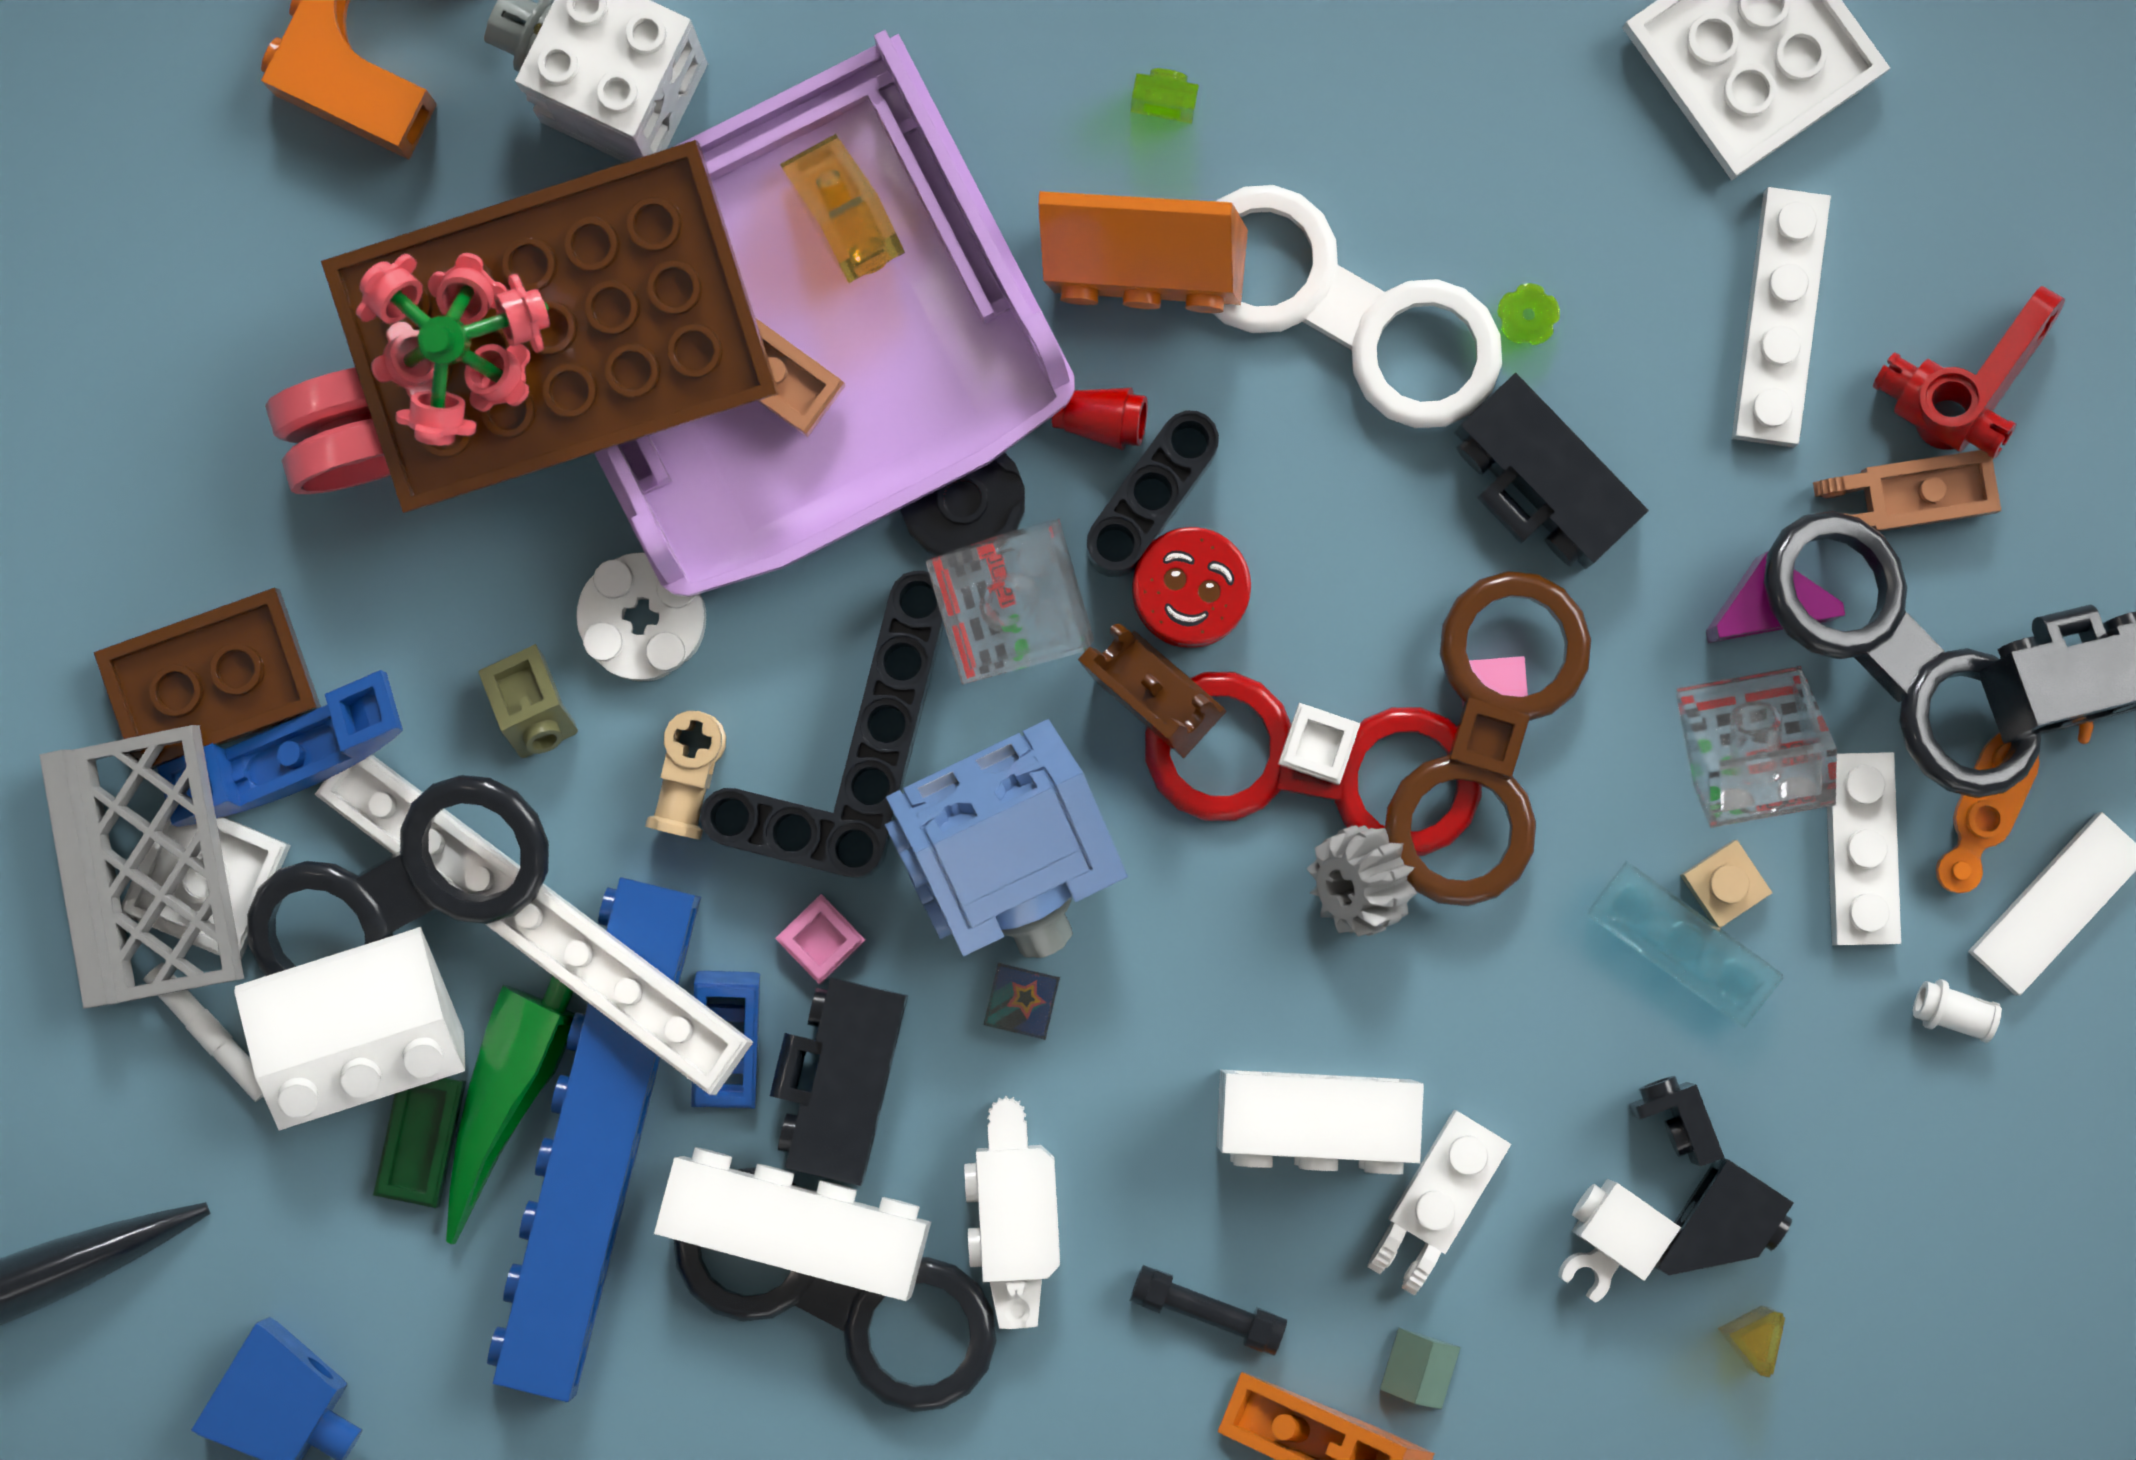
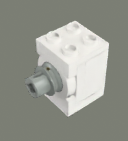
[484,0,708,162]

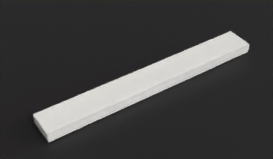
[315,755,753,1095]

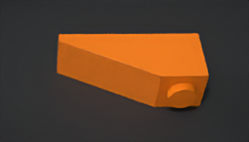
[1217,1372,1435,1460]

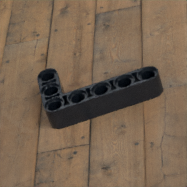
[700,571,948,878]

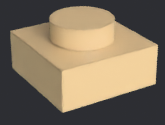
[1680,840,1772,928]

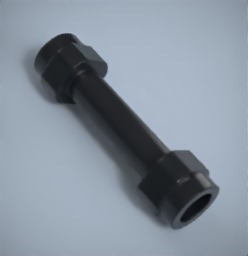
[1129,1265,1287,1356]

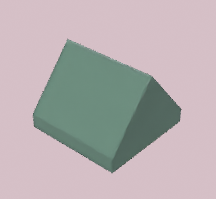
[1380,1327,1461,1409]

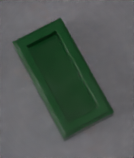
[373,1077,466,1208]

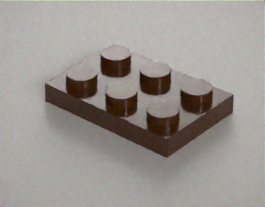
[93,587,321,770]

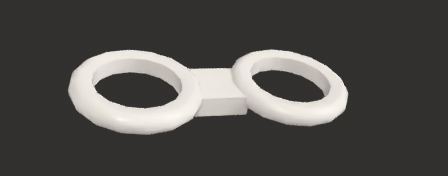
[1213,185,1502,428]

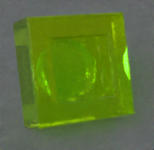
[1130,68,1199,124]

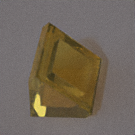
[1718,1305,1786,1378]

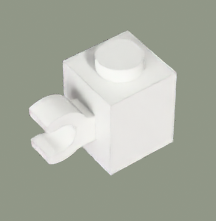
[1558,1179,1681,1303]

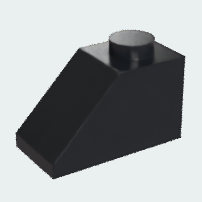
[1655,1158,1794,1275]

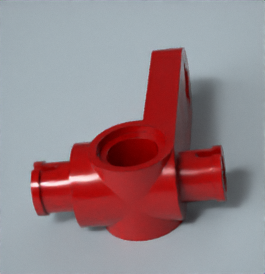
[1873,286,2065,459]

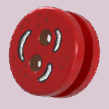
[1132,527,1251,648]

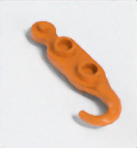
[1935,721,2094,893]

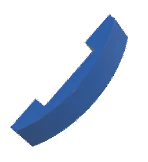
[157,670,403,828]

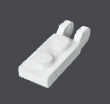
[1367,1110,1511,1295]

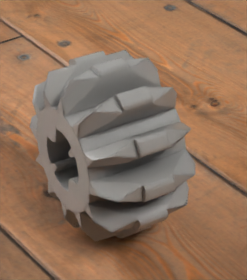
[1307,825,1417,937]

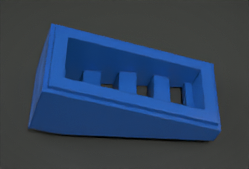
[691,970,760,1109]

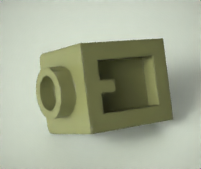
[478,644,578,758]

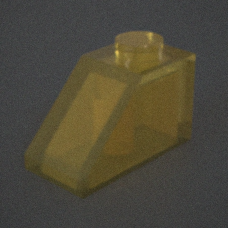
[780,134,905,283]

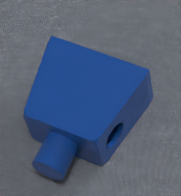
[191,1317,363,1460]

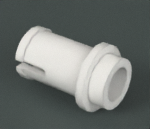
[1913,979,2002,1043]

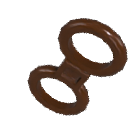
[1385,571,1591,907]

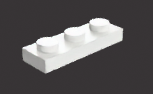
[1825,752,1901,945]

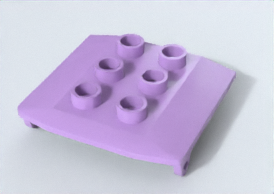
[594,30,1075,597]

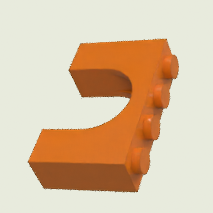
[261,0,437,160]

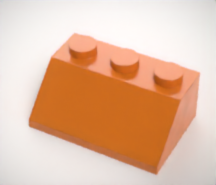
[1038,191,1248,313]

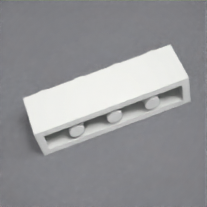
[654,1147,931,1301]

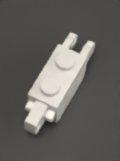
[964,1096,1060,1329]

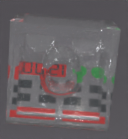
[926,518,1094,685]
[1676,666,1837,828]

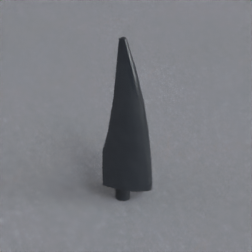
[0,1202,211,1326]

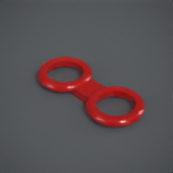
[1145,672,1482,857]

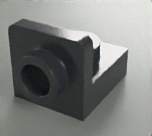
[1628,1076,1725,1167]

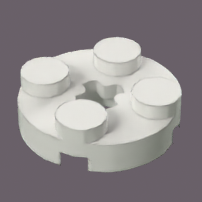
[577,553,706,681]

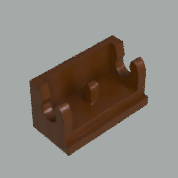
[1078,623,1227,759]

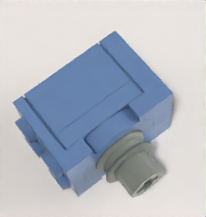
[885,719,1128,958]

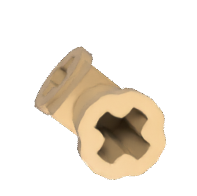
[645,711,727,840]

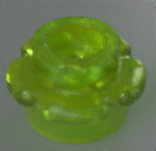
[1497,283,1560,345]

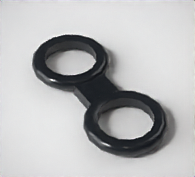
[1763,511,2041,798]
[247,775,549,976]
[674,1167,997,1412]

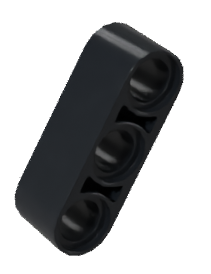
[1086,410,1219,577]

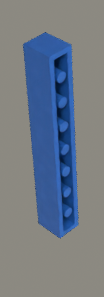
[487,877,701,1402]

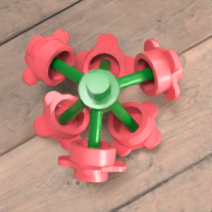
[356,253,549,446]

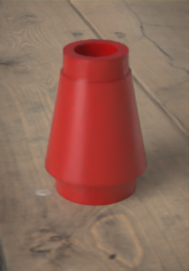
[1051,387,1148,450]

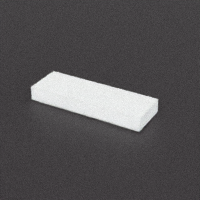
[1968,812,2136,995]

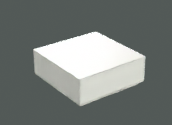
[1278,703,1360,785]

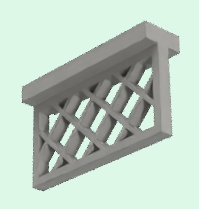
[39,725,244,1009]

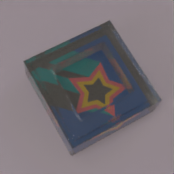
[983,963,1060,1040]

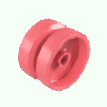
[265,368,390,494]

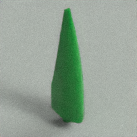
[446,976,575,1245]

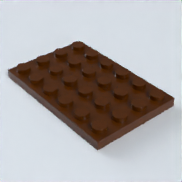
[321,140,779,513]

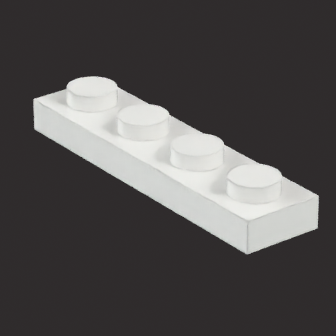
[1732,187,1831,448]

